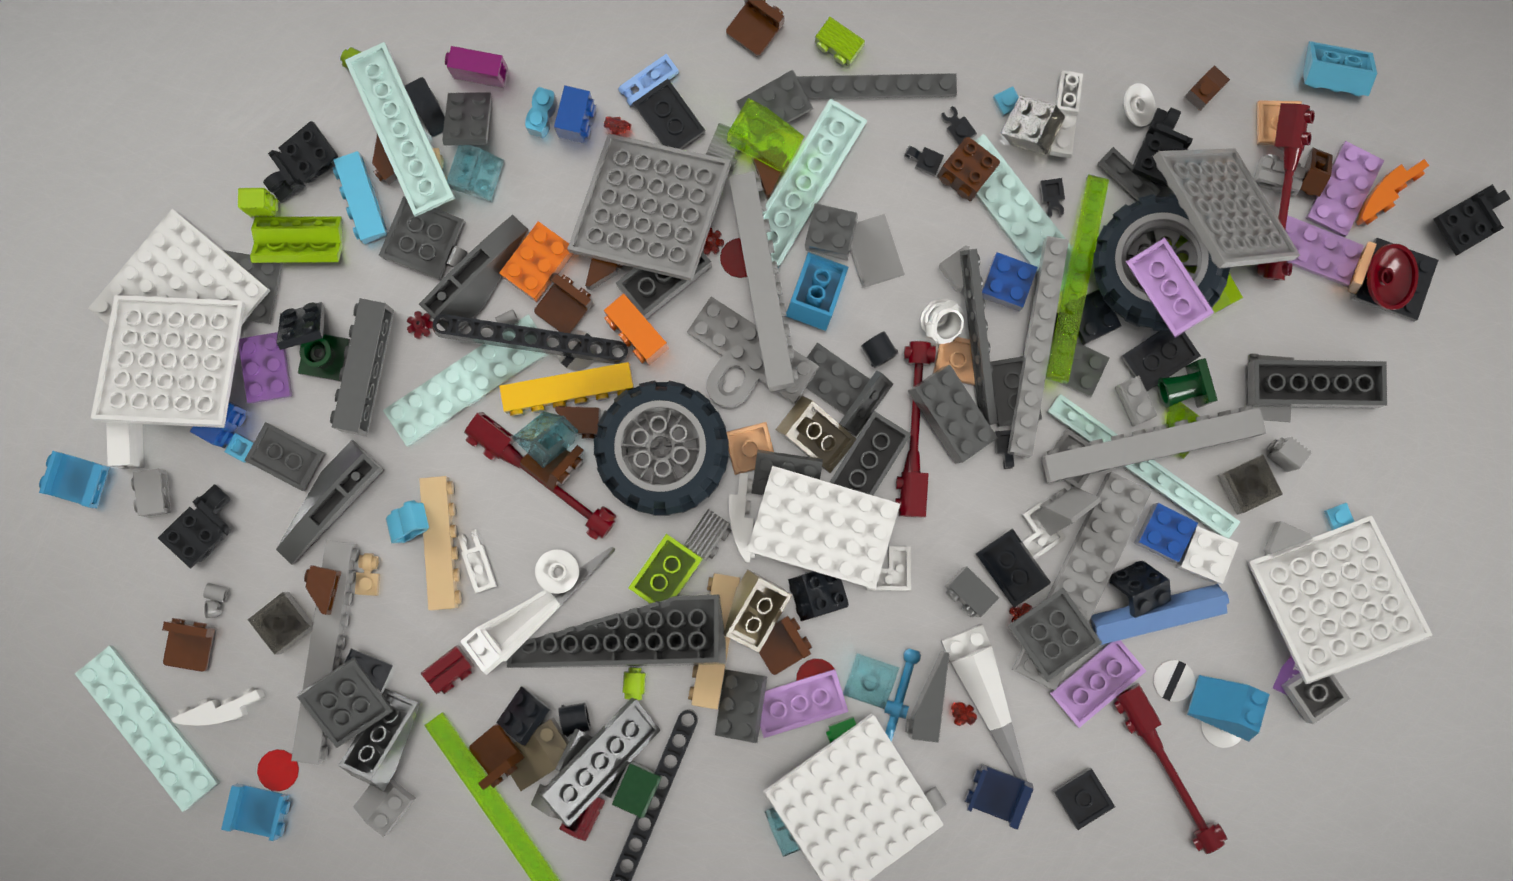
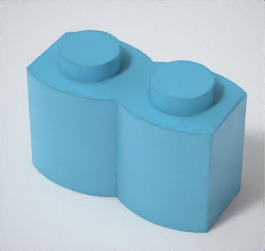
[525,87,557,138]
[386,500,429,543]

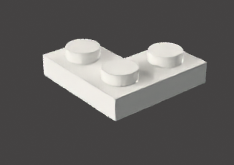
[1022,502,1066,560]
[867,546,911,591]

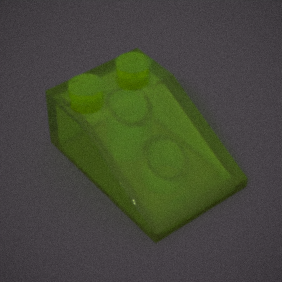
[727,98,805,174]

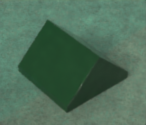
[612,761,662,818]

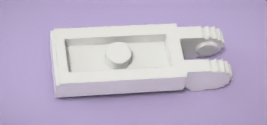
[458,529,497,594]

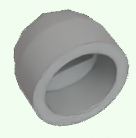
[204,600,221,618]

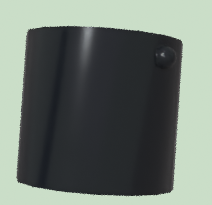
[861,331,898,368]
[558,702,591,737]

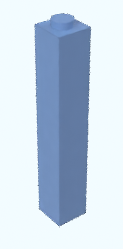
[1090,584,1229,645]

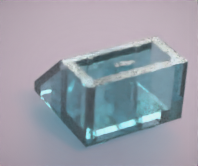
[447,145,504,201]
[513,412,578,468]

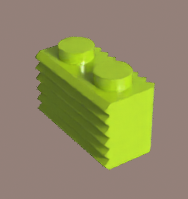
[815,17,865,66]
[238,188,279,218]

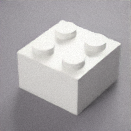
[1176,526,1238,584]

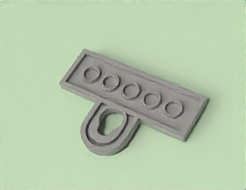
[687,296,820,408]

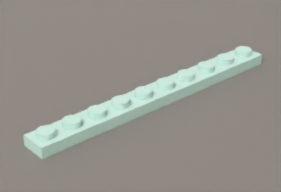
[1047,394,1240,539]

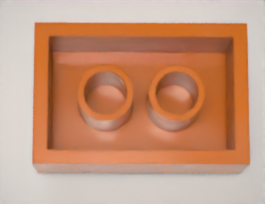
[499,221,574,302]
[604,293,669,365]

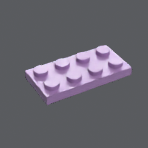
[1306,141,1385,238]
[1285,216,1364,286]
[1126,238,1214,337]
[1049,640,1146,728]
[760,669,848,738]

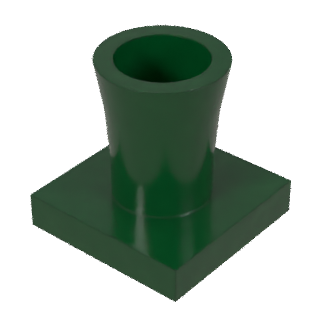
[298,334,350,382]
[1158,358,1218,408]

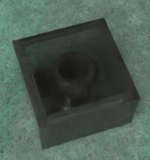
[1001,95,1065,155]
[1218,455,1283,514]
[248,592,313,655]

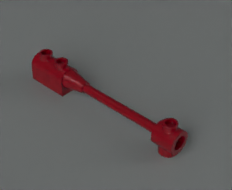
[1257,103,1315,281]
[895,341,936,518]
[464,412,616,540]
[1114,683,1228,854]

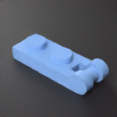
[618,54,679,107]

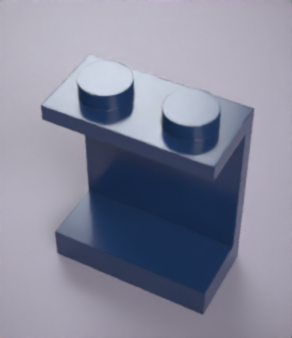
[964,764,1034,830]

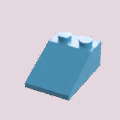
[786,252,849,331]
[1187,675,1270,742]

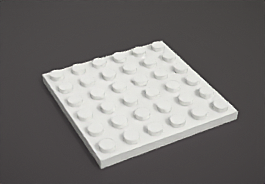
[89,209,271,326]
[91,295,245,428]
[1248,515,1433,684]
[763,714,944,881]

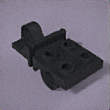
[1132,107,1193,188]
[263,121,338,203]
[1433,184,1510,256]
[158,484,231,569]

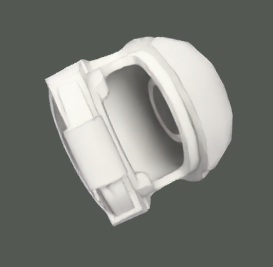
[920,299,964,344]

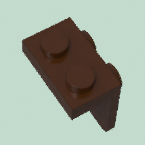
[726,0,784,56]
[937,137,1000,202]
[534,274,593,333]
[520,435,584,490]
[759,616,812,675]
[162,618,215,672]
[469,724,525,790]

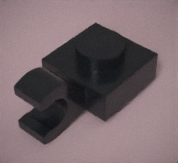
[904,146,944,177]
[994,430,1014,469]

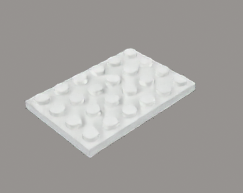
[747,466,900,589]

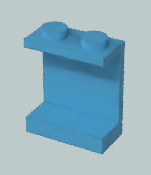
[39,451,110,509]
[221,784,290,841]

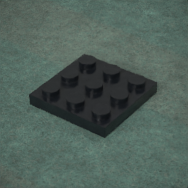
[1353,238,1439,321]

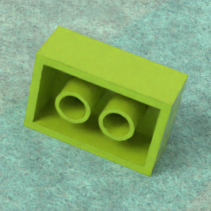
[628,534,703,603]

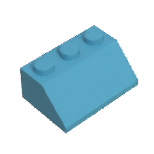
[1303,41,1378,96]

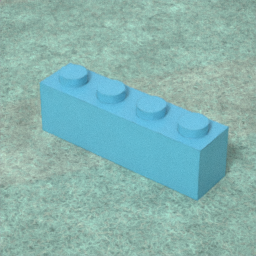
[333,151,388,244]

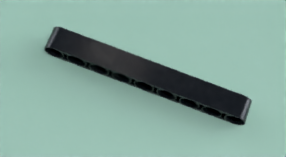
[433,314,628,364]
[610,709,698,881]

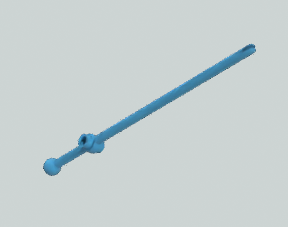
[884,648,921,742]

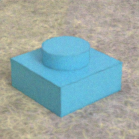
[993,86,1023,116]
[224,433,254,463]
[1324,503,1354,530]

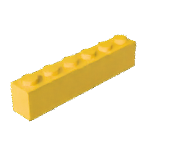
[499,362,634,416]

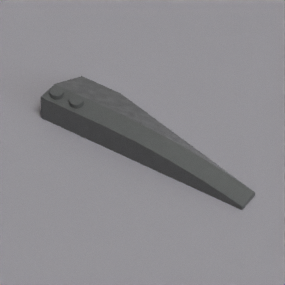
[507,595,726,668]

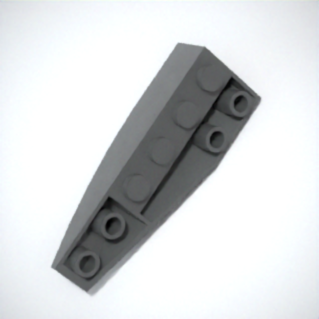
[419,215,528,331]
[276,440,384,565]

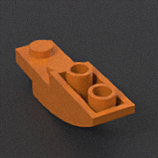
[1355,159,1429,226]

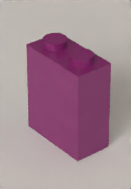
[445,46,508,88]

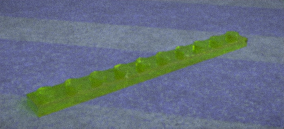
[1045,174,1109,384]
[424,712,560,881]

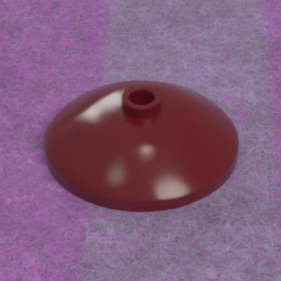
[1367,244,1419,310]

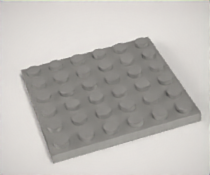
[567,133,731,281]
[1152,148,1300,268]

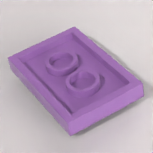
[239,332,292,404]

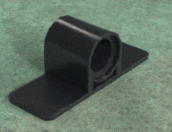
[405,77,445,137]

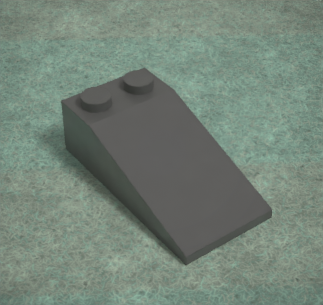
[905,651,949,743]
[338,688,420,791]

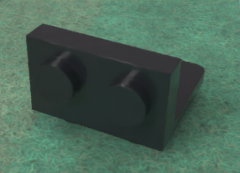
[1109,561,1171,618]
[788,571,849,621]

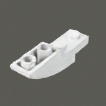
[1049,70,1083,158]
[729,473,755,563]
[171,687,265,726]

